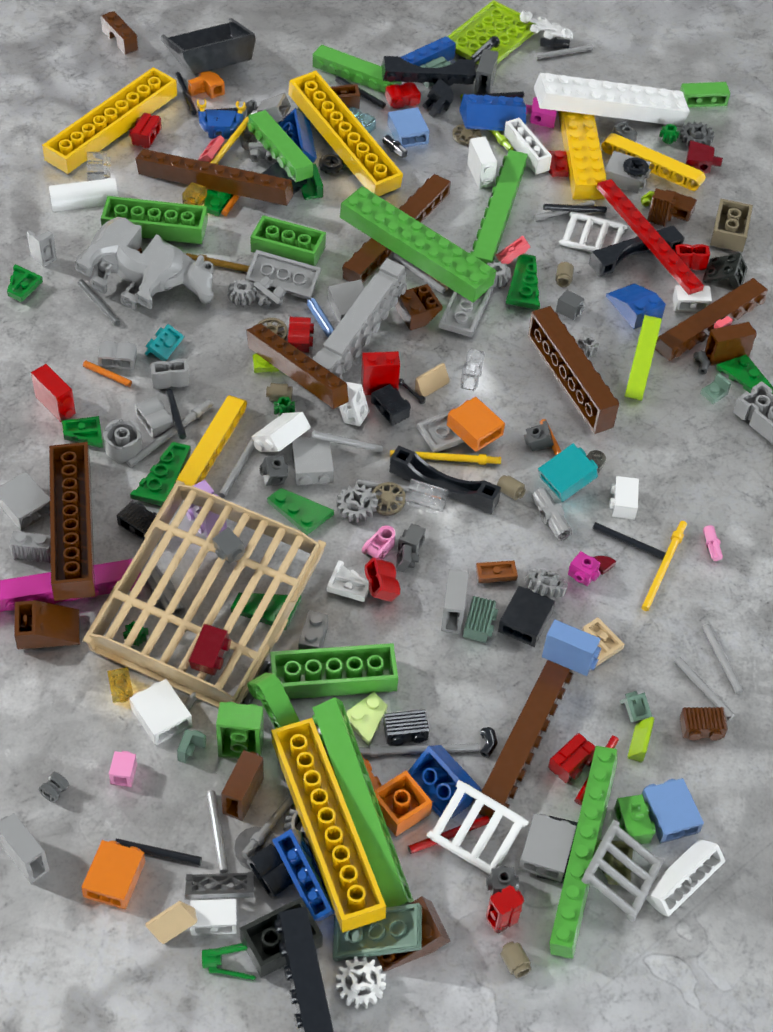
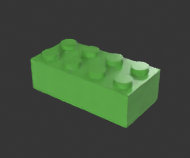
[250,215,326,266]

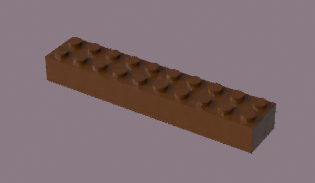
[49,442,96,601]

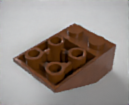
[14,600,80,649]
[377,896,451,972]

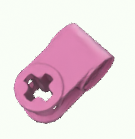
[362,525,395,560]

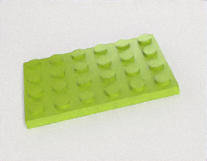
[447,0,537,65]

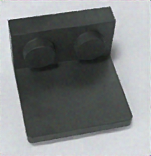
[703,253,748,289]

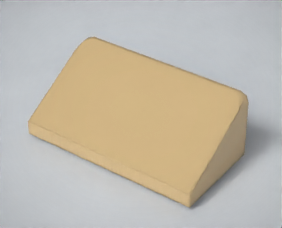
[415,363,450,397]
[145,901,197,944]

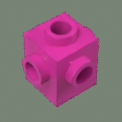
[568,551,600,586]

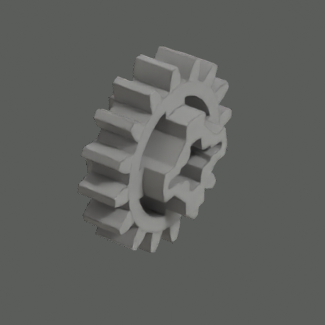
[336,484,378,523]
[525,569,568,598]

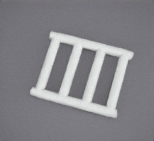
[559,211,628,253]
[427,780,528,875]

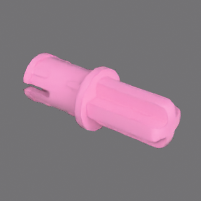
[703,525,723,562]

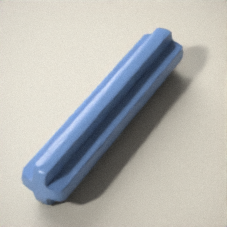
[307,298,334,337]

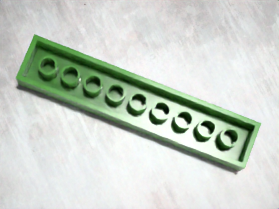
[340,186,496,303]

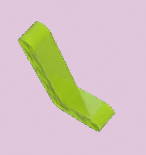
[624,315,662,401]

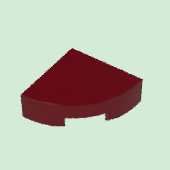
[594,556,616,575]

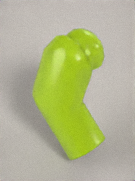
[641,191,654,207]

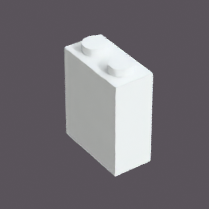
[467,137,497,189]
[251,412,311,452]
[129,679,192,746]

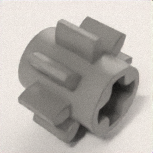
[578,336,599,358]

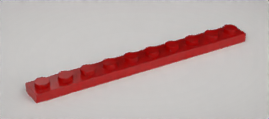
[596,179,704,295]

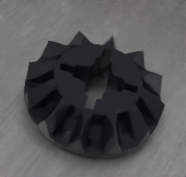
[319,154,344,174]
[623,157,649,177]

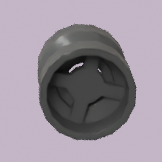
[39,772,70,803]

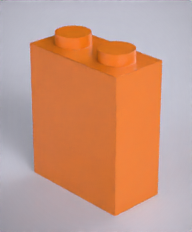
[447,397,505,452]
[81,840,145,910]

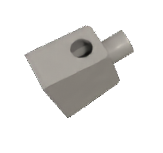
[252,92,291,122]

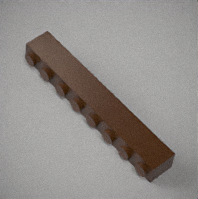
[655,278,768,361]
[246,323,349,409]

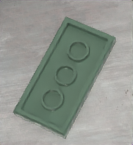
[332,903,422,962]

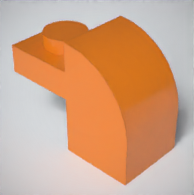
[188,71,225,99]

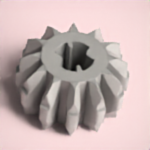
[487,260,511,289]
[227,279,257,307]

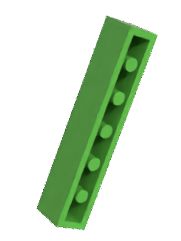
[312,44,402,93]
[247,110,313,182]

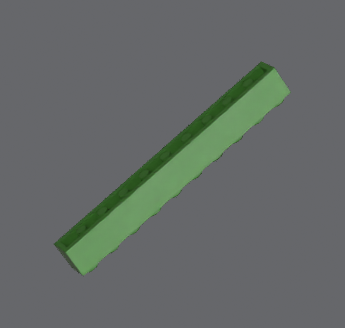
[470,150,528,264]
[312,697,414,908]
[549,746,618,959]

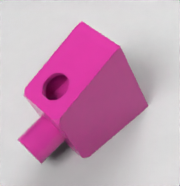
[525,97,557,129]

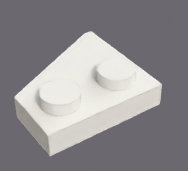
[326,560,369,602]

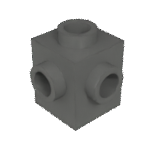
[260,455,288,486]
[486,866,519,896]

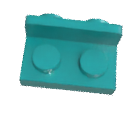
[144,324,185,361]

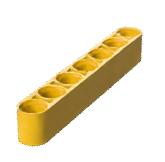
[601,133,706,191]
[176,395,247,486]

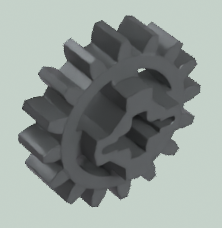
[679,121,714,146]

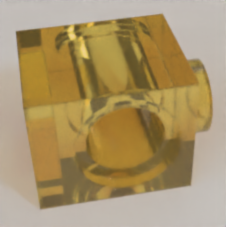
[107,667,133,703]

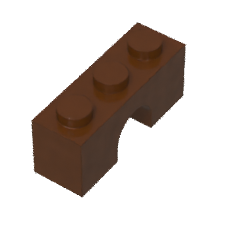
[101,11,138,55]

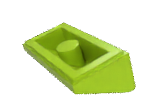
[627,717,655,763]

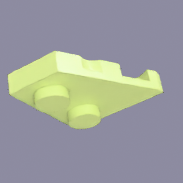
[346,692,388,746]

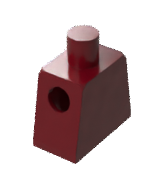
[685,140,723,174]

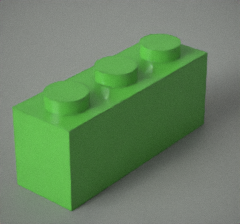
[680,82,730,107]

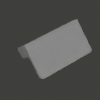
[27,230,57,267]

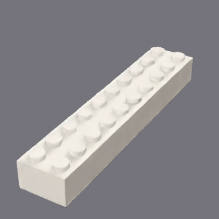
[534,73,690,126]

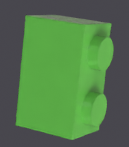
[614,795,656,844]

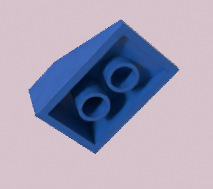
[606,283,666,329]

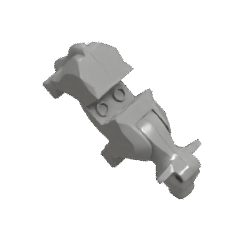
[75,217,214,310]

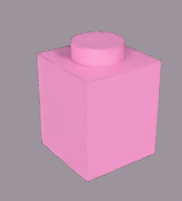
[109,751,137,787]

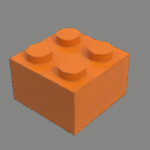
[374,770,432,837]

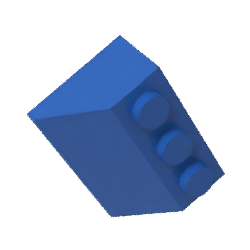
[408,745,482,820]

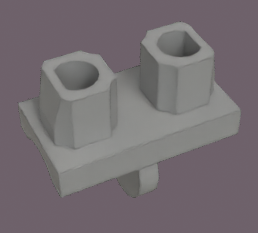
[249,143,276,163]
[253,275,287,306]

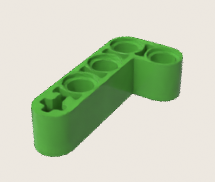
[247,672,300,729]

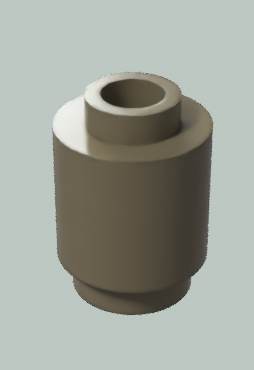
[555,262,574,287]
[266,383,293,402]
[497,475,526,500]
[500,941,532,978]

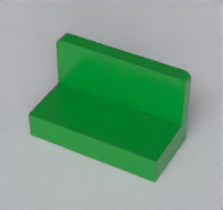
[301,164,323,200]

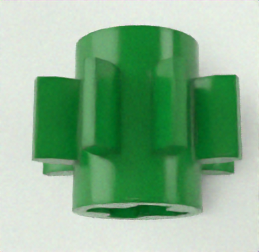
[659,124,680,144]
[274,397,295,416]
[123,620,149,647]

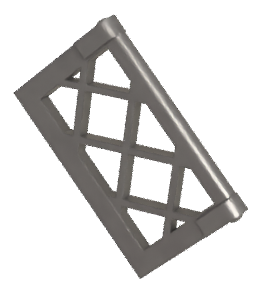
[185,872,255,900]

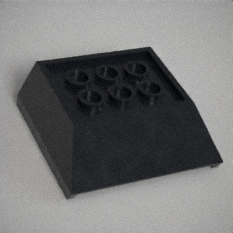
[161,18,256,74]

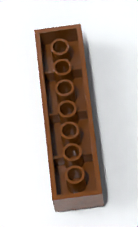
[528,306,619,434]

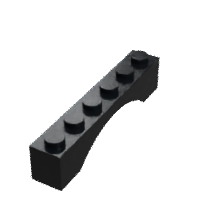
[381,56,476,85]
[589,225,685,277]
[389,445,501,514]

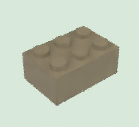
[710,199,753,252]

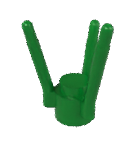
[202,943,256,980]

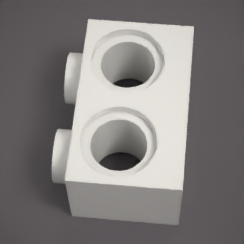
[339,382,370,426]

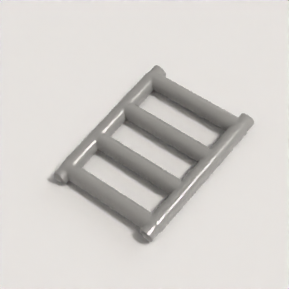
[582,820,664,921]

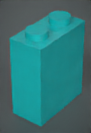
[538,443,598,502]

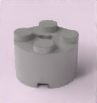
[103,419,143,464]

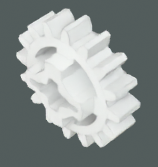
[336,956,386,1009]

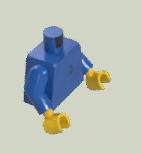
[197,99,246,140]

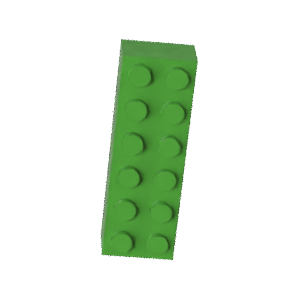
[101,196,208,244]
[270,643,398,699]

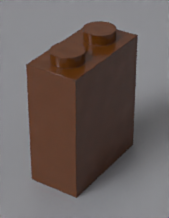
[704,322,757,366]
[221,750,264,821]

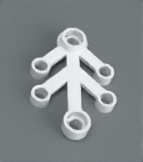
[520,10,573,40]

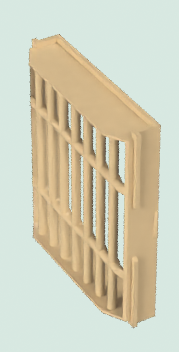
[83,480,326,708]

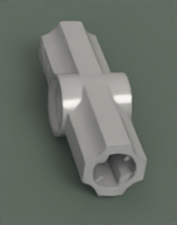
[531,487,572,541]
[146,565,185,617]

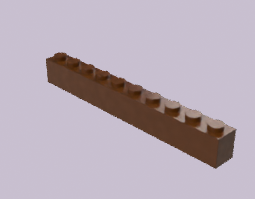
[135,149,293,206]
[342,174,451,283]
[478,660,574,819]

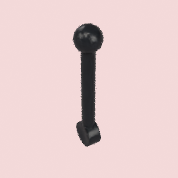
[399,378,426,404]

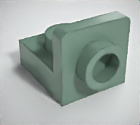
[700,373,731,404]
[620,691,652,723]
[177,729,206,763]

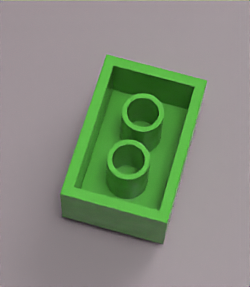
[216,702,264,759]

